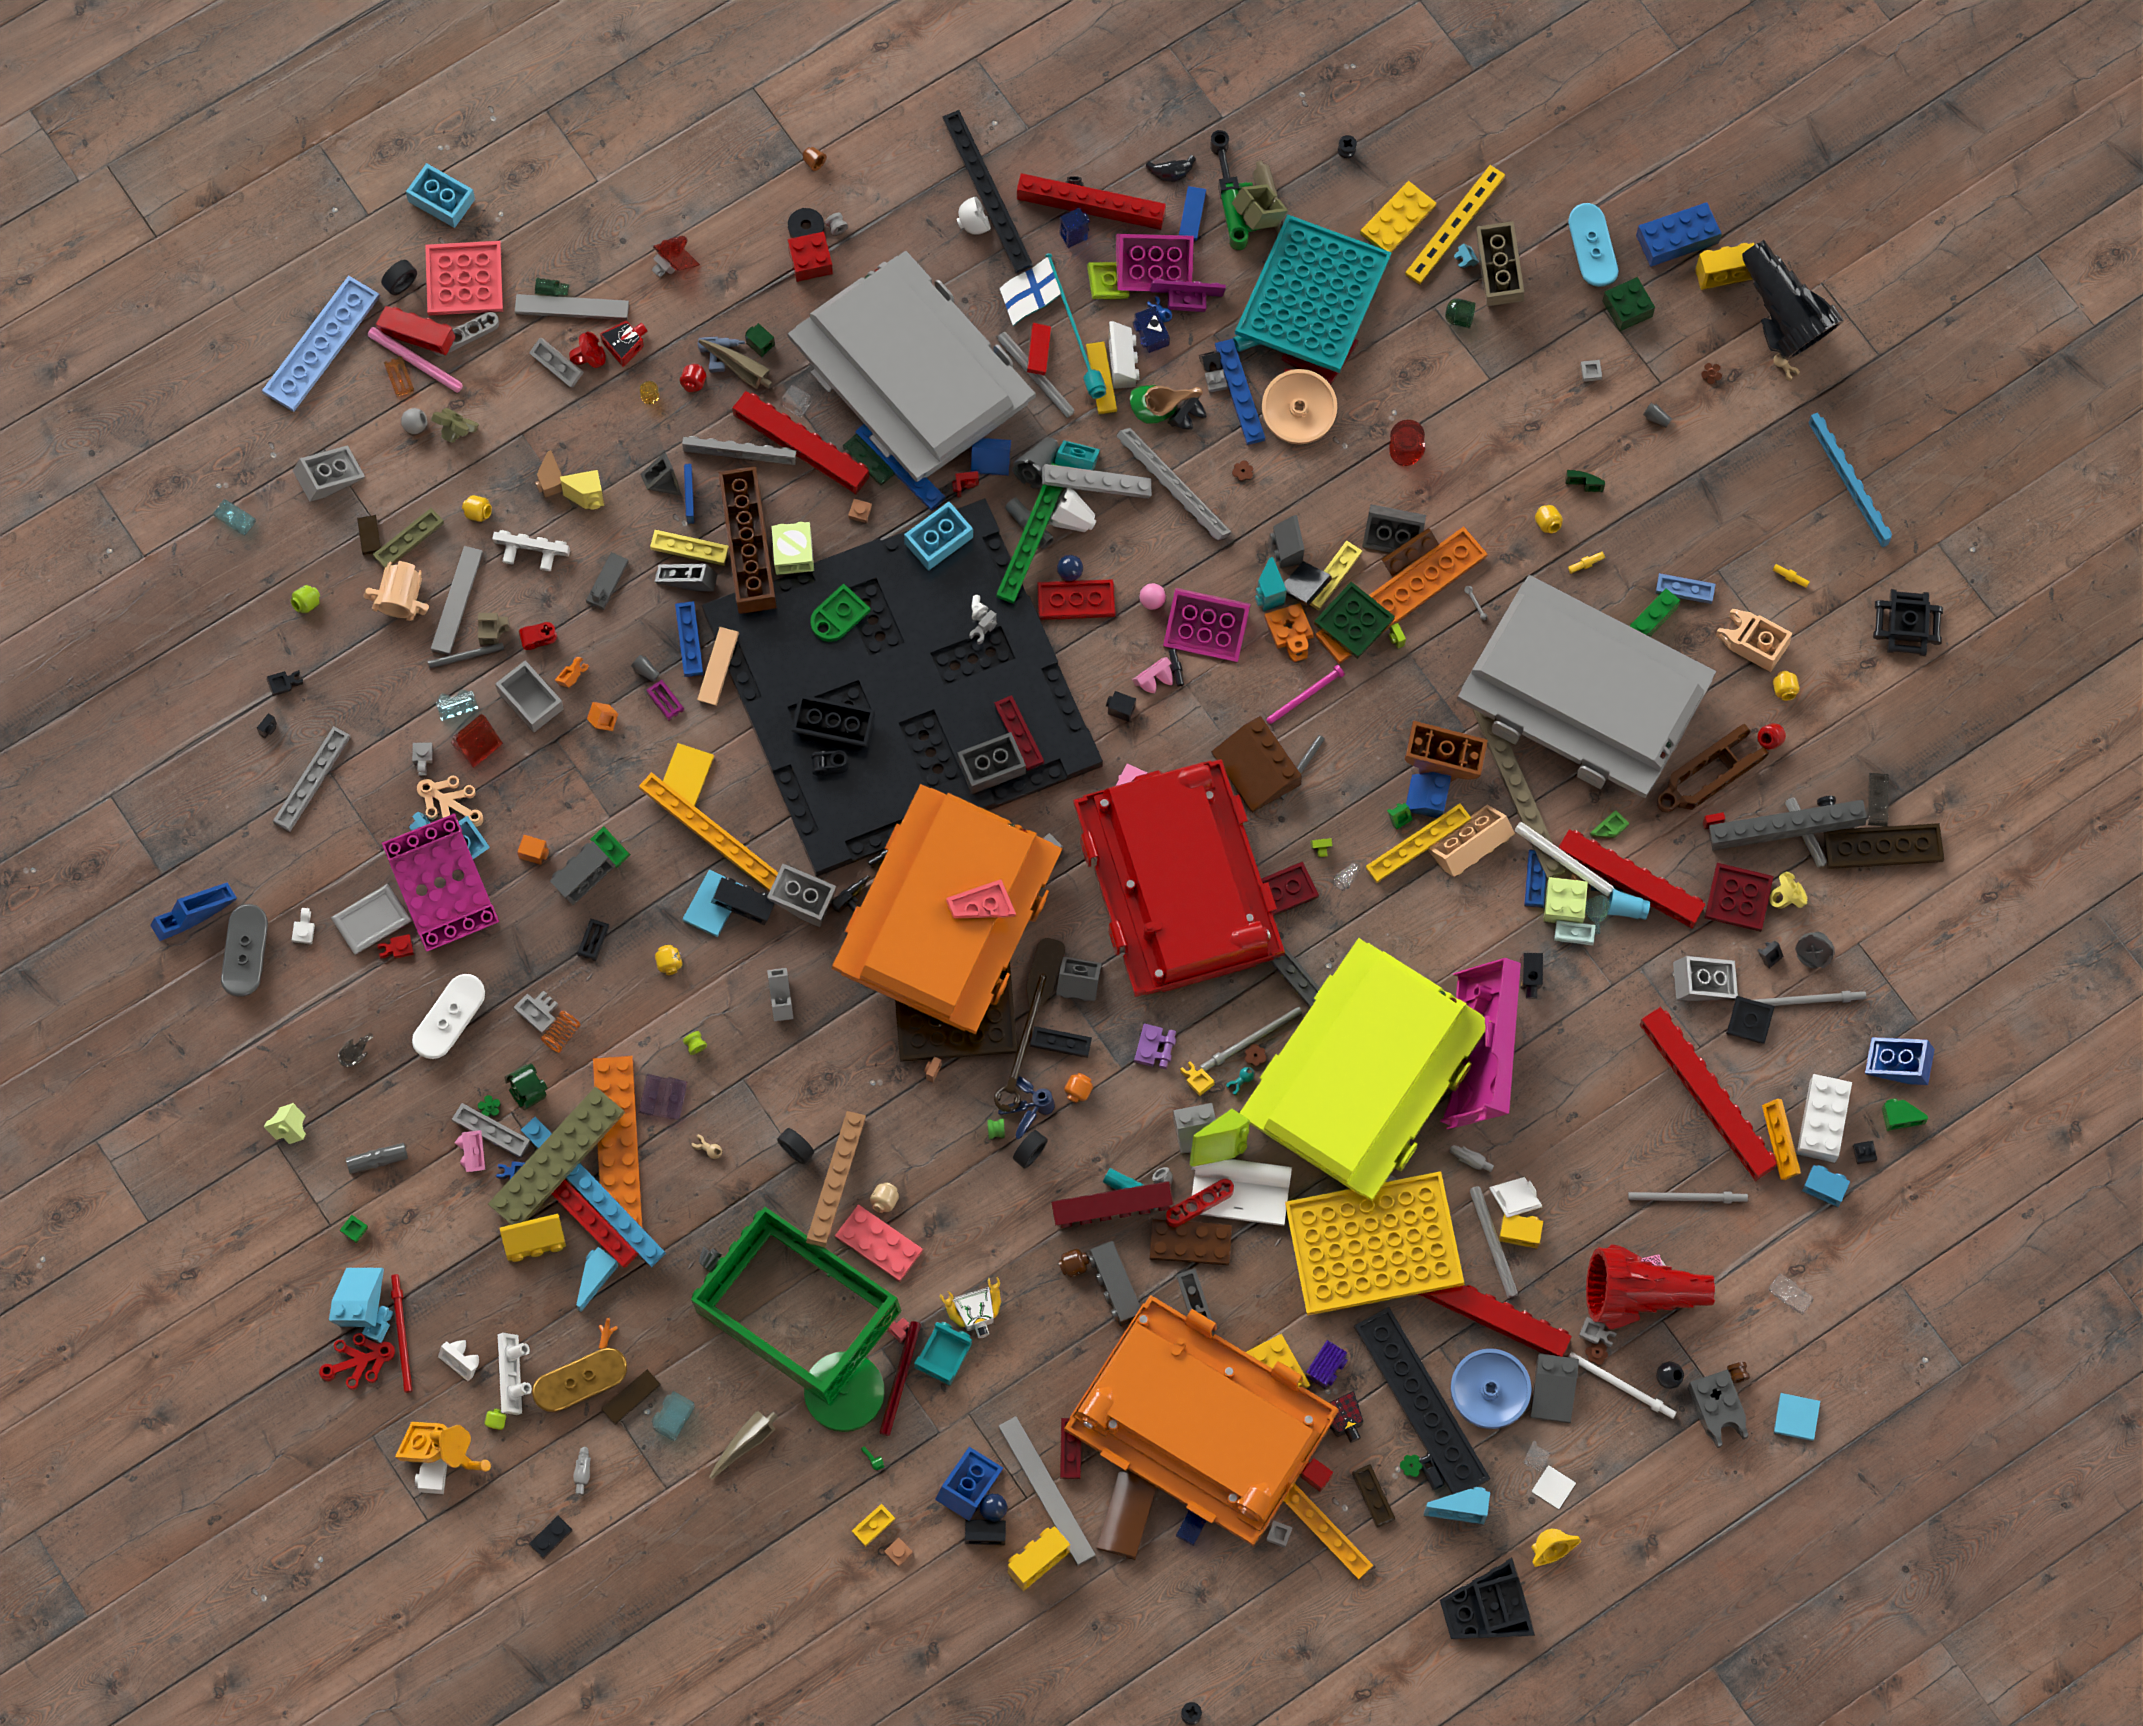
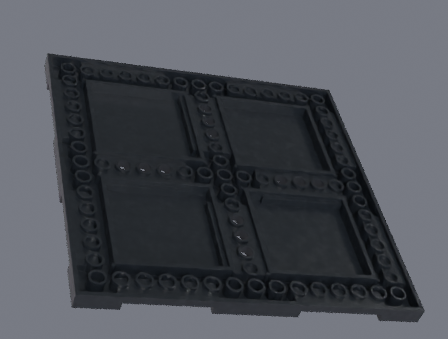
[702,498,1103,877]

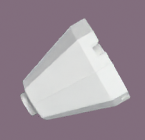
[1049,488,1096,532]

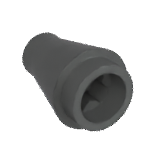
[1643,402,1672,427]
[631,655,660,682]

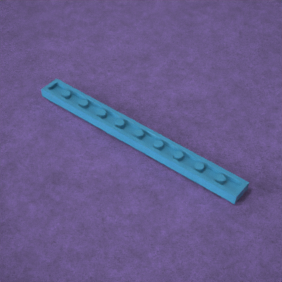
[521,1116,666,1267]

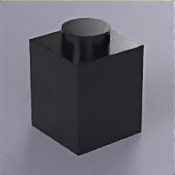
[1106,691,1136,722]

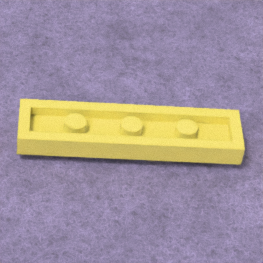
[650,530,729,566]
[1310,541,1362,611]

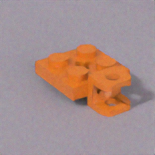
[1264,603,1313,662]

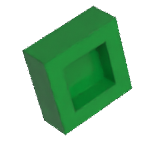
[340,1215,368,1243]

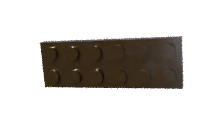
[1823,823,1944,869]

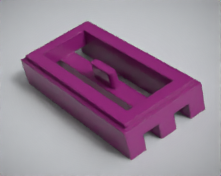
[646,679,684,721]

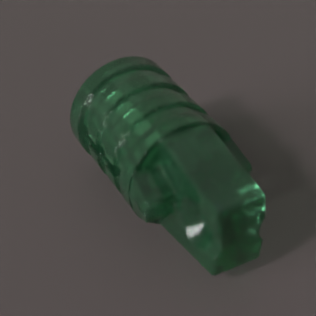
[535,277,569,297]

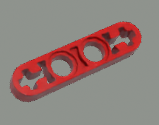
[1166,1179,1234,1227]

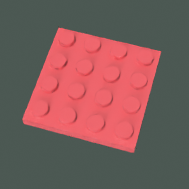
[425,241,503,316]

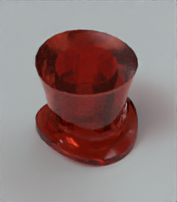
[1389,419,1426,466]

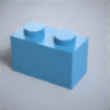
[1802,1165,1850,1207]

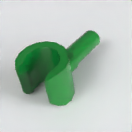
[861,1446,885,1470]

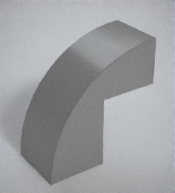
[767,968,793,1021]

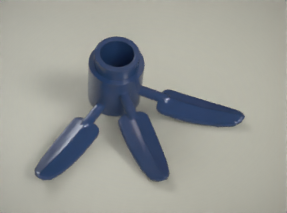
[998,1075,1055,1140]

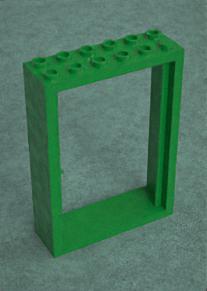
[691,1206,902,1405]

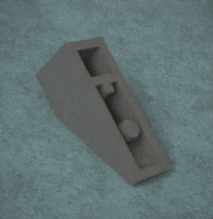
[654,564,718,591]
[1176,1269,1213,1321]

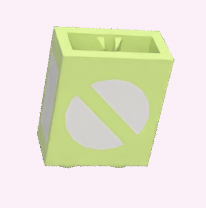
[772,522,814,575]

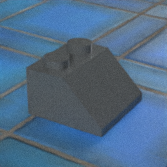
[1270,515,1304,568]
[1056,957,1102,1001]

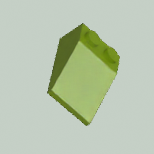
[1189,1109,1250,1167]

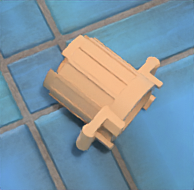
[364,561,429,621]

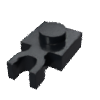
[266,670,303,696]

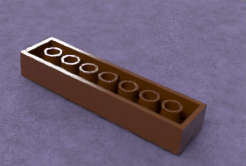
[718,466,777,614]

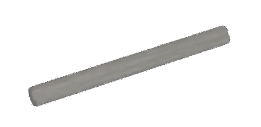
[998,332,1075,417]
[1470,1186,1518,1298]

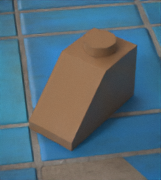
[535,450,563,498]

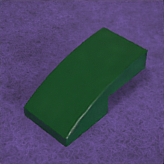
[1565,470,1605,492]

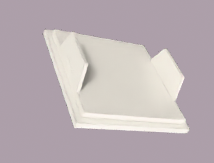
[1489,1177,1542,1217]

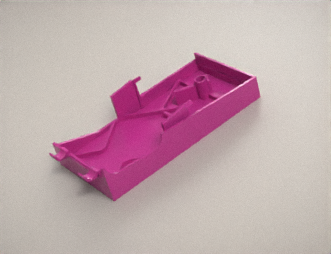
[1440,958,1521,1129]

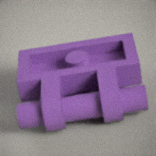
[1134,1024,1176,1069]

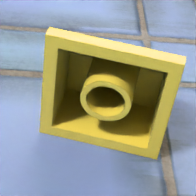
[560,470,604,510]

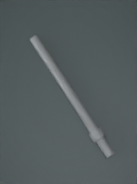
[1754,991,1866,1006]
[1200,1007,1302,1071]
[1628,1192,1748,1204]

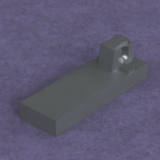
[586,552,629,610]

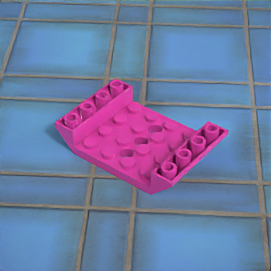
[382,813,499,952]

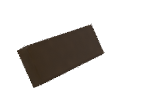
[602,1369,661,1425]
[1352,1464,1395,1528]

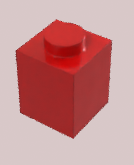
[1301,1458,1333,1492]

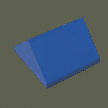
[971,438,1011,476]

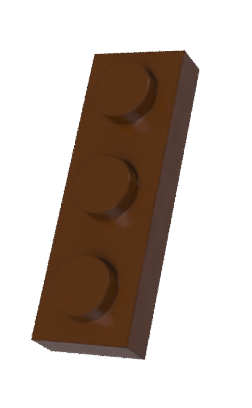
[1381,528,1439,576]

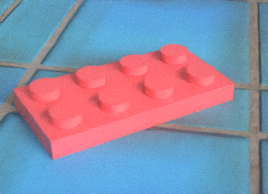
[835,1204,923,1282]

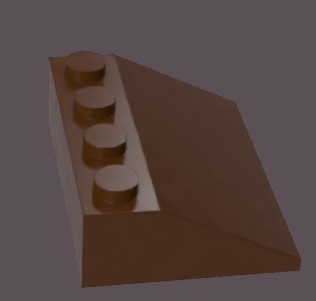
[1211,716,1302,813]

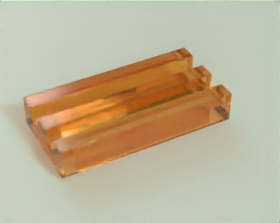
[384,356,414,397]

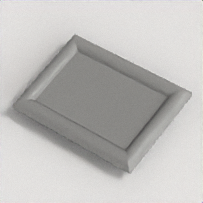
[331,884,412,955]

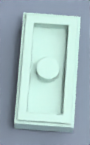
[1554,920,1595,945]

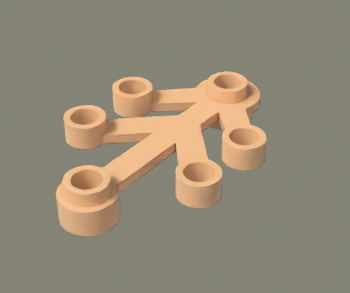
[417,776,483,827]

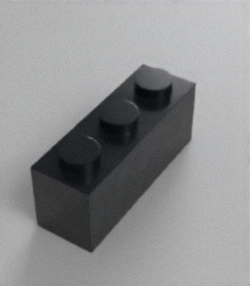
[711,877,775,925]

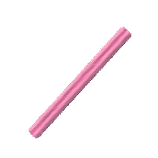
[368,327,463,393]

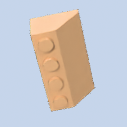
[1428,805,1515,877]

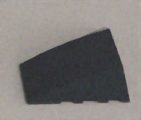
[1440,1557,1535,1639]

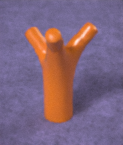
[599,1318,618,1349]

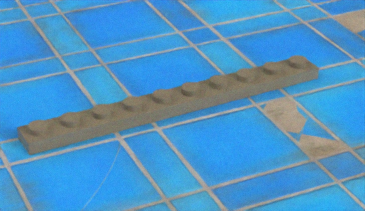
[1473,709,1565,880]

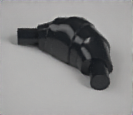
[1145,155,1196,182]

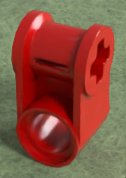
[518,622,557,650]

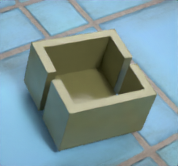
[1232,184,1288,230]

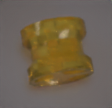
[640,381,659,404]

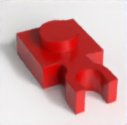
[377,934,414,959]

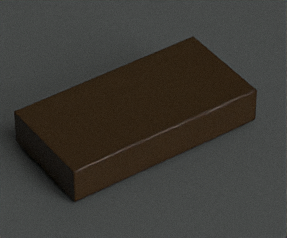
[357,515,381,555]

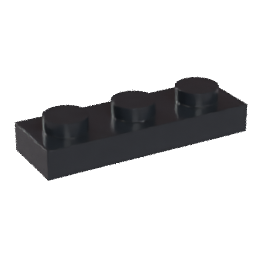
[1030,1026,1092,1058]

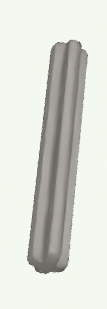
[1785,797,1827,868]

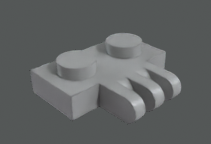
[514,991,558,1035]

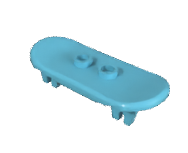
[1568,203,1619,287]

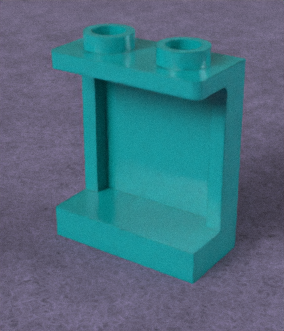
[914,1322,972,1386]

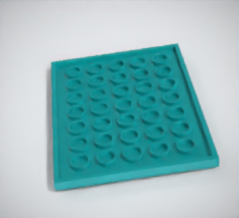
[1235,214,1392,373]

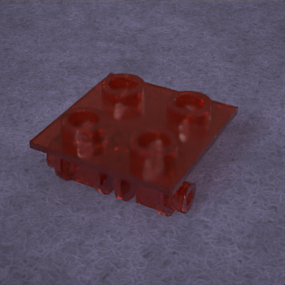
[653,235,700,271]

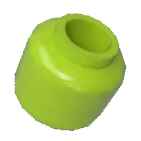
[291,585,320,613]

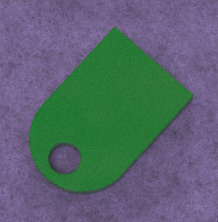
[811,584,871,642]

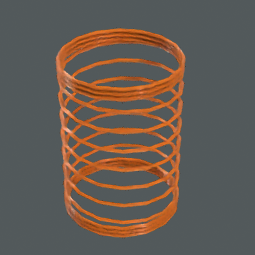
[541,1011,581,1053]

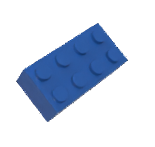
[1636,202,1722,267]

